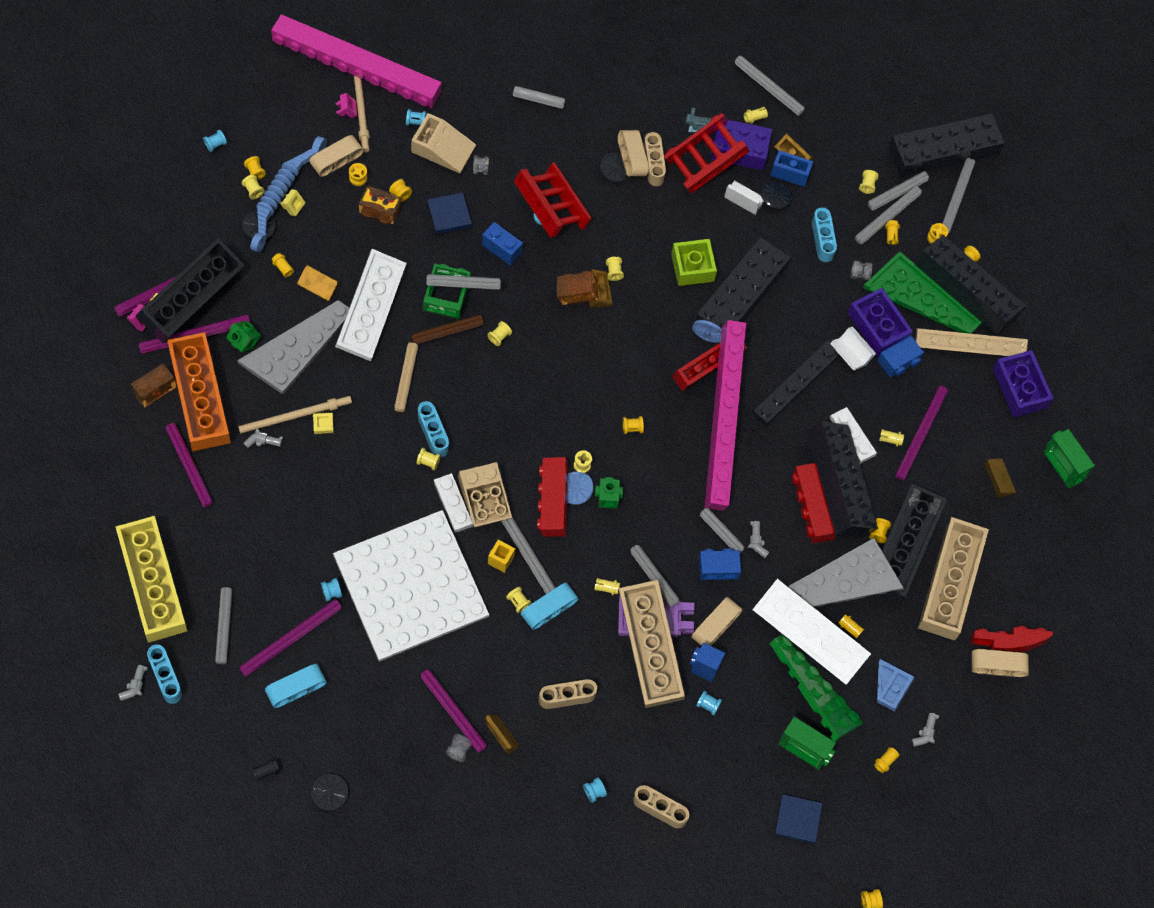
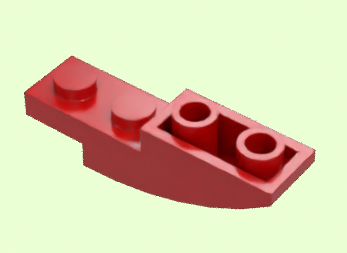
[970,626,1053,653]

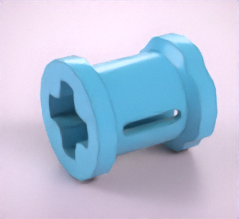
[406,109,426,126]
[203,130,227,152]
[696,690,722,716]

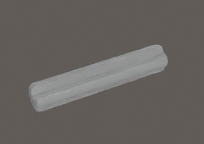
[513,86,565,108]
[700,508,745,554]

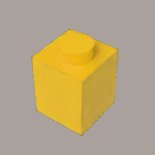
[488,540,515,573]

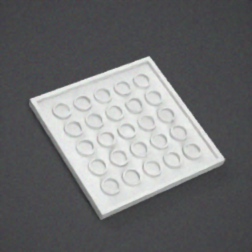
[333,510,489,661]

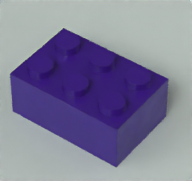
[711,120,772,170]
[848,288,913,357]
[993,350,1053,417]

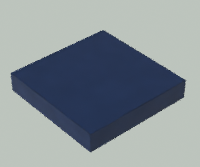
[427,193,472,234]
[775,794,822,844]

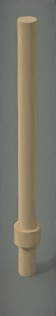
[354,76,370,152]
[238,396,352,434]

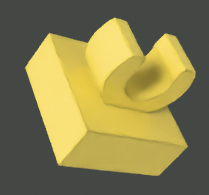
[280,190,305,216]

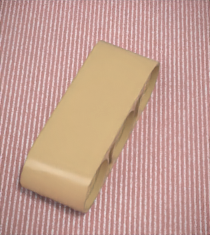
[618,130,649,176]
[644,132,666,186]
[309,135,364,177]
[691,597,743,646]
[972,649,1029,677]
[539,680,597,709]
[633,785,689,828]

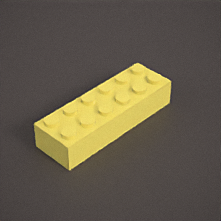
[116,516,187,643]

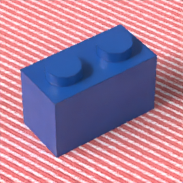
[771,150,813,187]
[482,222,523,266]
[878,336,924,378]
[698,548,741,580]
[690,643,725,682]

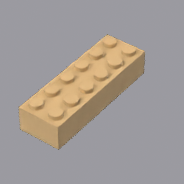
[918,517,989,641]
[619,580,685,708]

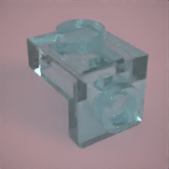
[686,108,711,132]

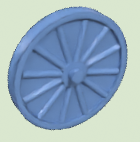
[692,320,722,343]
[567,472,594,505]

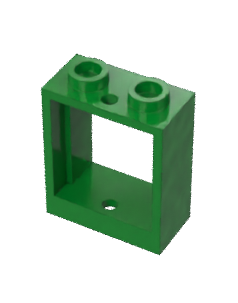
[423,264,471,319]
[1043,429,1095,489]
[778,717,835,770]

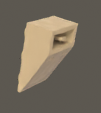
[411,113,476,173]
[458,462,512,528]

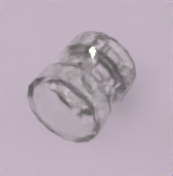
[851,260,872,281]
[446,734,472,762]

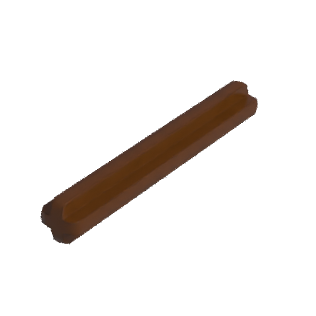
[411,315,484,344]

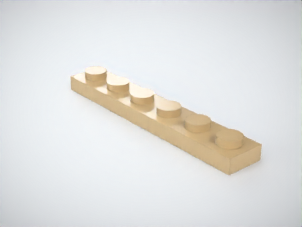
[915,328,1028,356]

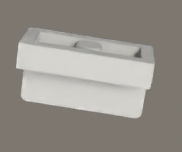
[725,181,764,215]
[831,326,876,370]

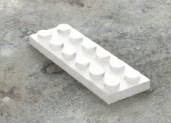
[335,249,406,361]
[753,579,871,684]

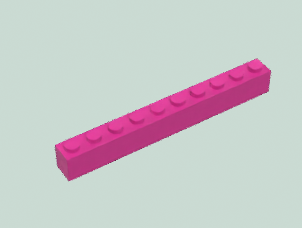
[271,14,442,108]
[704,320,746,511]

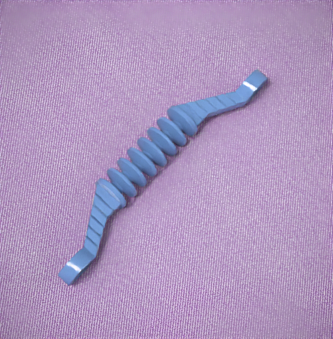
[250,136,327,253]

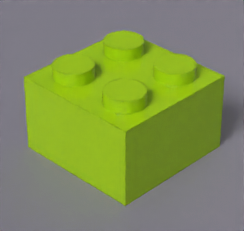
[671,239,717,286]

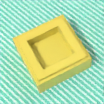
[313,413,333,434]

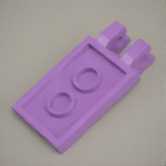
[618,596,694,637]

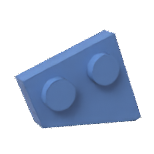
[877,659,914,712]

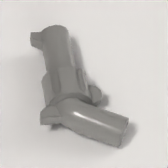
[243,429,283,448]
[748,521,769,558]
[119,665,148,701]
[912,713,939,747]

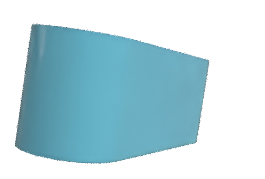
[812,207,837,262]
[418,401,449,457]
[521,583,579,630]
[147,645,182,704]
[265,664,327,708]

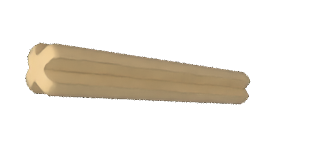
[395,342,418,412]

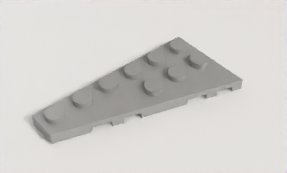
[238,300,349,394]
[788,538,904,607]

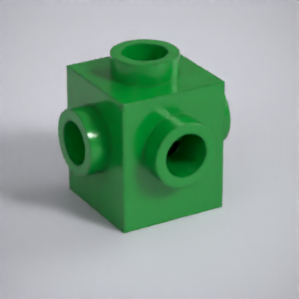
[226,321,261,352]
[595,477,623,509]

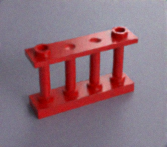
[664,113,749,194]
[514,162,591,238]

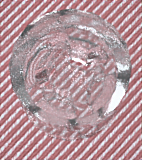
[473,155,489,175]

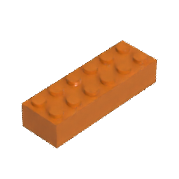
[167,332,231,452]

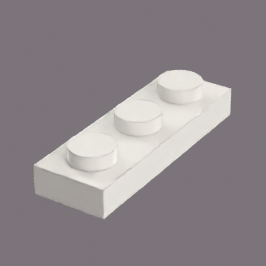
[830,407,877,464]
[434,473,473,533]

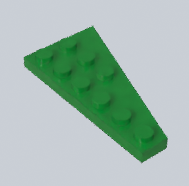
[863,252,982,334]
[770,634,863,742]

